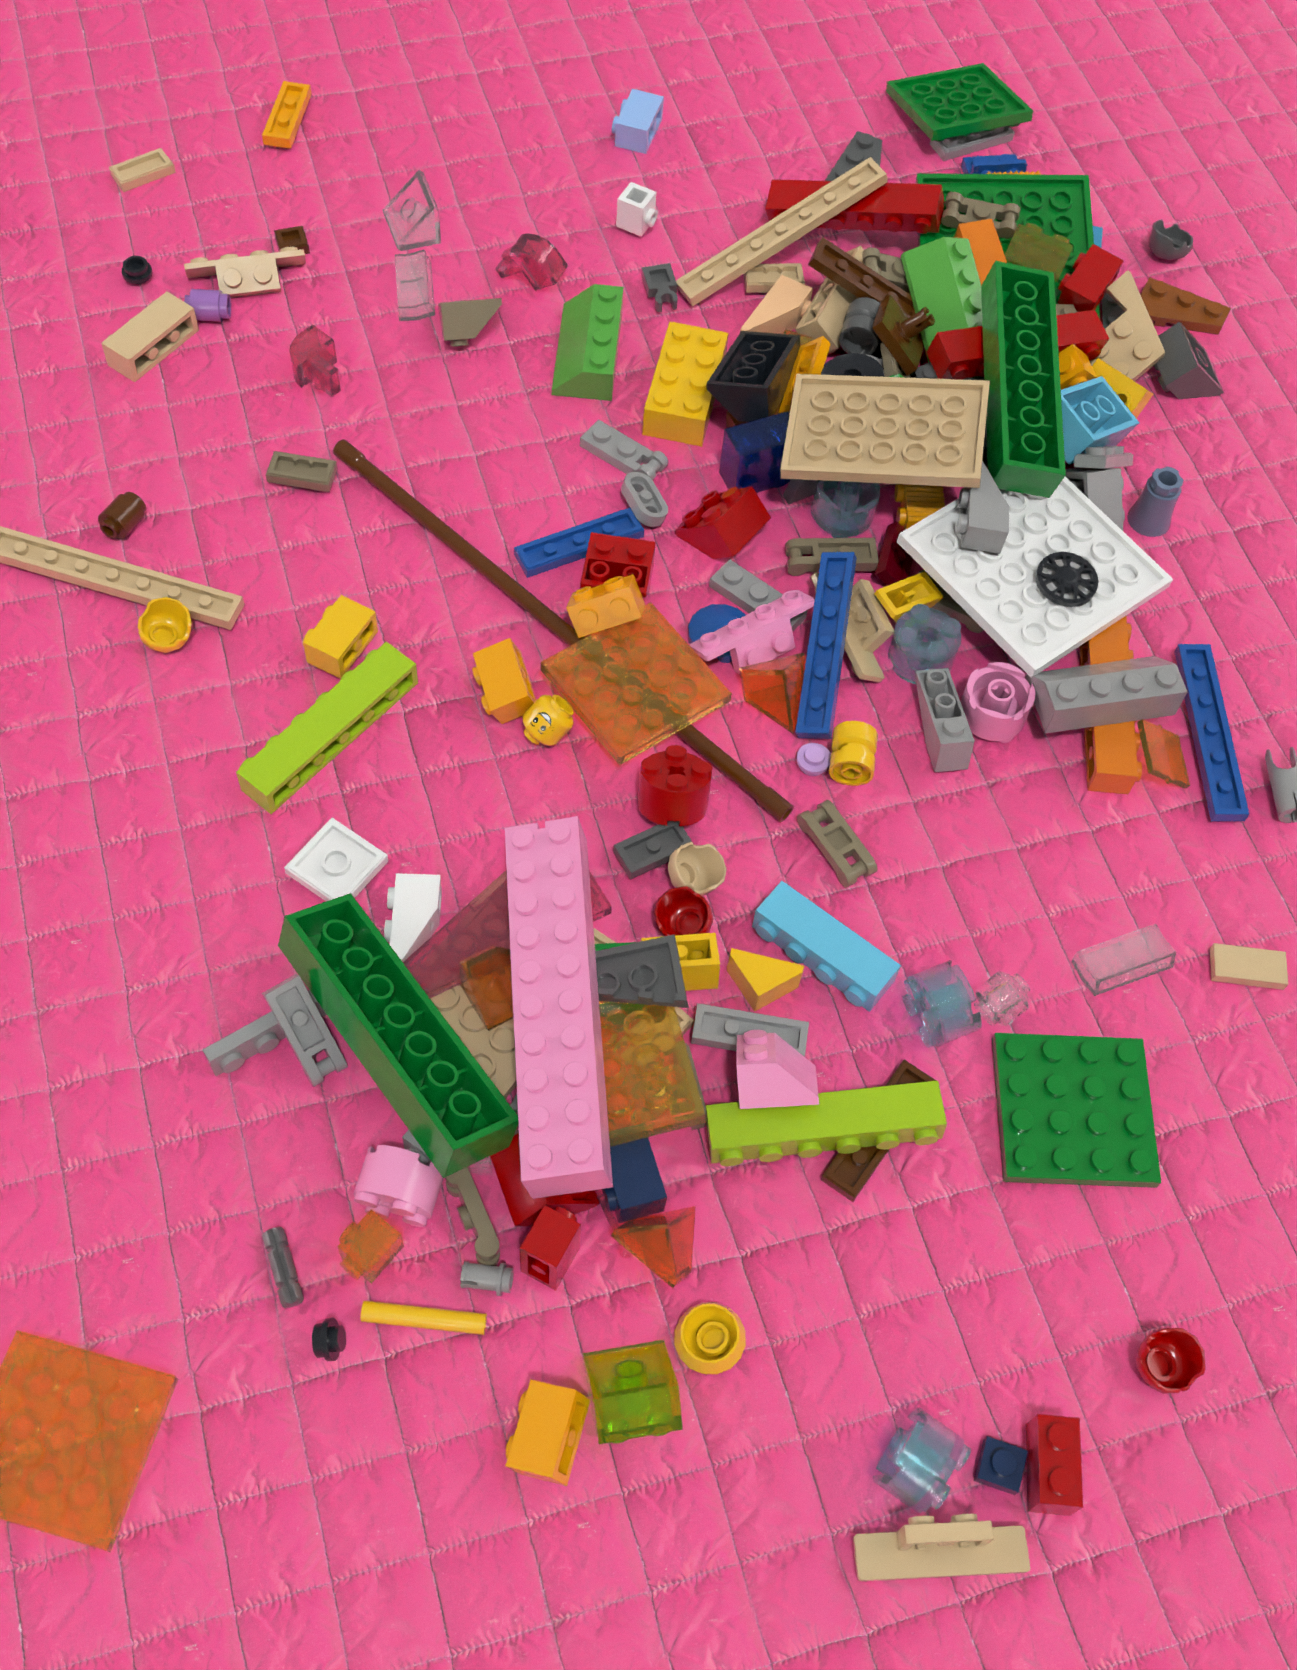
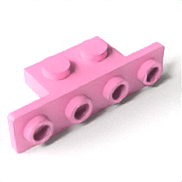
[689,590,815,676]

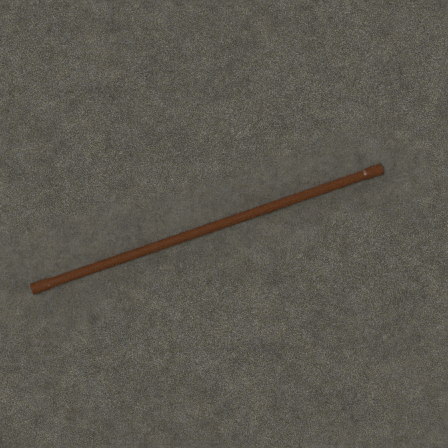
[333,439,794,822]

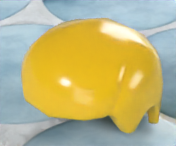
[137,597,192,653]

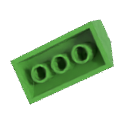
[901,237,983,362]
[551,284,624,401]

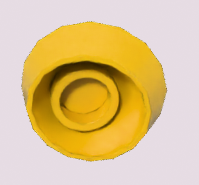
[675,1302,746,1374]

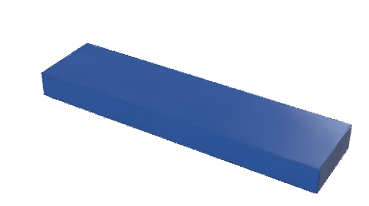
[514,507,644,578]

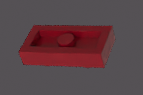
[875,522,913,585]

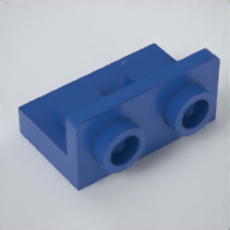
[961,154,1028,174]

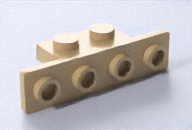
[184,247,306,298]
[811,572,895,683]
[853,1514,1031,1582]

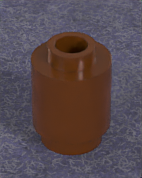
[98,492,146,540]

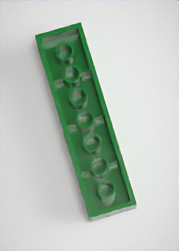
[981,261,1066,498]
[278,893,518,1178]

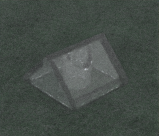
[383,170,441,251]

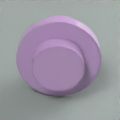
[796,743,831,776]

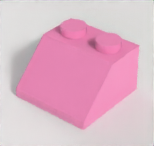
[736,1030,819,1109]

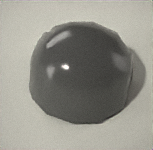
[1149,220,1193,260]

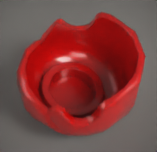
[654,886,714,936]
[1136,1328,1206,1394]

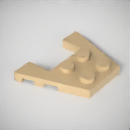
[1090,270,1165,381]

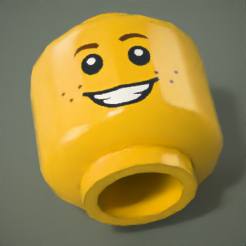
[522,695,574,746]

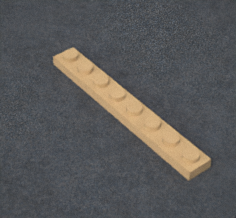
[676,157,888,307]
[0,526,245,630]

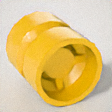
[829,721,878,786]

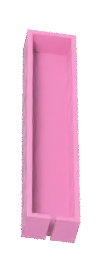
[505,816,613,1199]

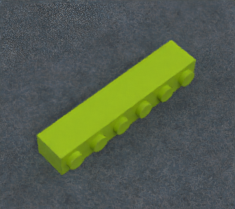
[236,642,418,814]
[706,1080,947,1166]

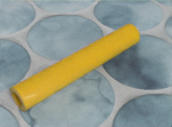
[360,1301,487,1335]

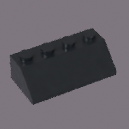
[706,331,800,425]

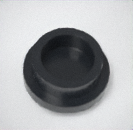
[121,256,153,284]
[312,1318,346,1361]

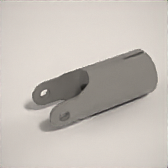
[1265,747,1297,823]

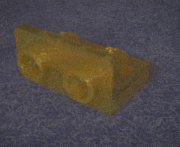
[1005,223,1073,282]

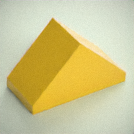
[874,571,944,629]
[726,948,804,1012]

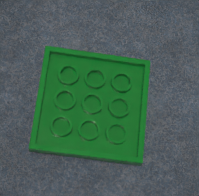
[886,63,1033,142]
[992,1033,1161,1188]

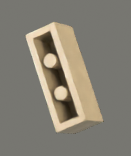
[101,292,199,382]

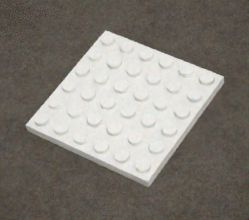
[897,477,1173,677]

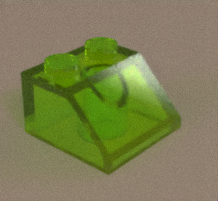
[583,1340,683,1444]

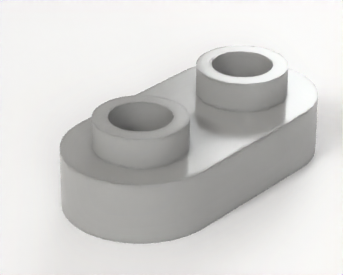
[621,472,668,527]

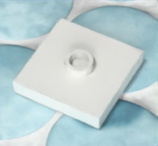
[284,818,389,901]

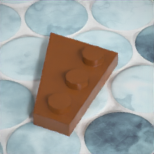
[1140,277,1231,335]

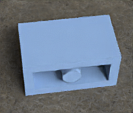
[612,89,664,154]

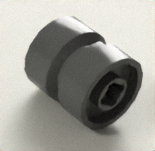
[839,297,880,355]

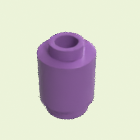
[184,289,231,322]

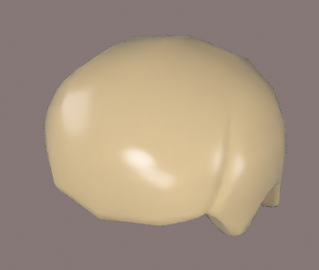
[668,842,727,896]

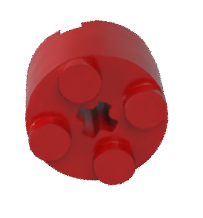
[638,745,713,826]

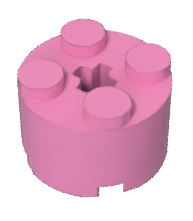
[960,662,1035,743]
[353,1145,443,1227]

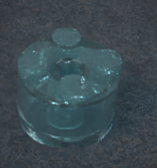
[811,480,880,538]
[888,604,961,684]
[903,960,982,1048]
[873,1407,971,1513]

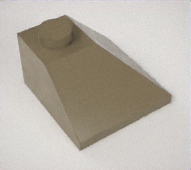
[438,298,502,346]

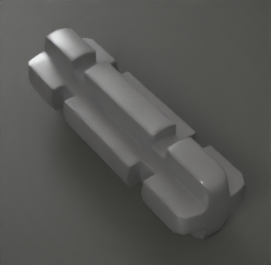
[262,1227,304,1308]

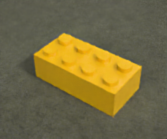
[642,321,729,447]

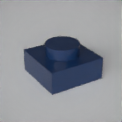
[974,1436,1028,1495]

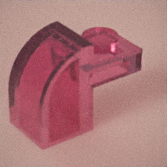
[495,233,568,291]
[289,324,341,397]

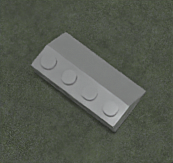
[1025,656,1187,733]

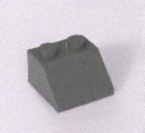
[1154,322,1224,399]

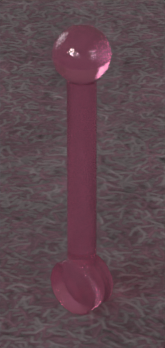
[594,1189,634,1259]

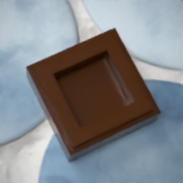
[274,226,310,254]

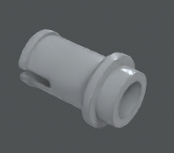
[460,1261,514,1296]

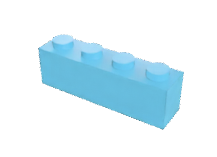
[752,881,901,1012]

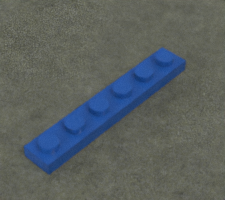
[795,552,857,739]
[1174,644,1250,821]

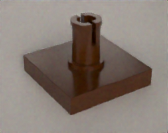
[872,295,935,375]

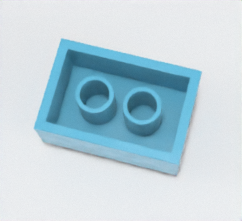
[1061,376,1139,465]

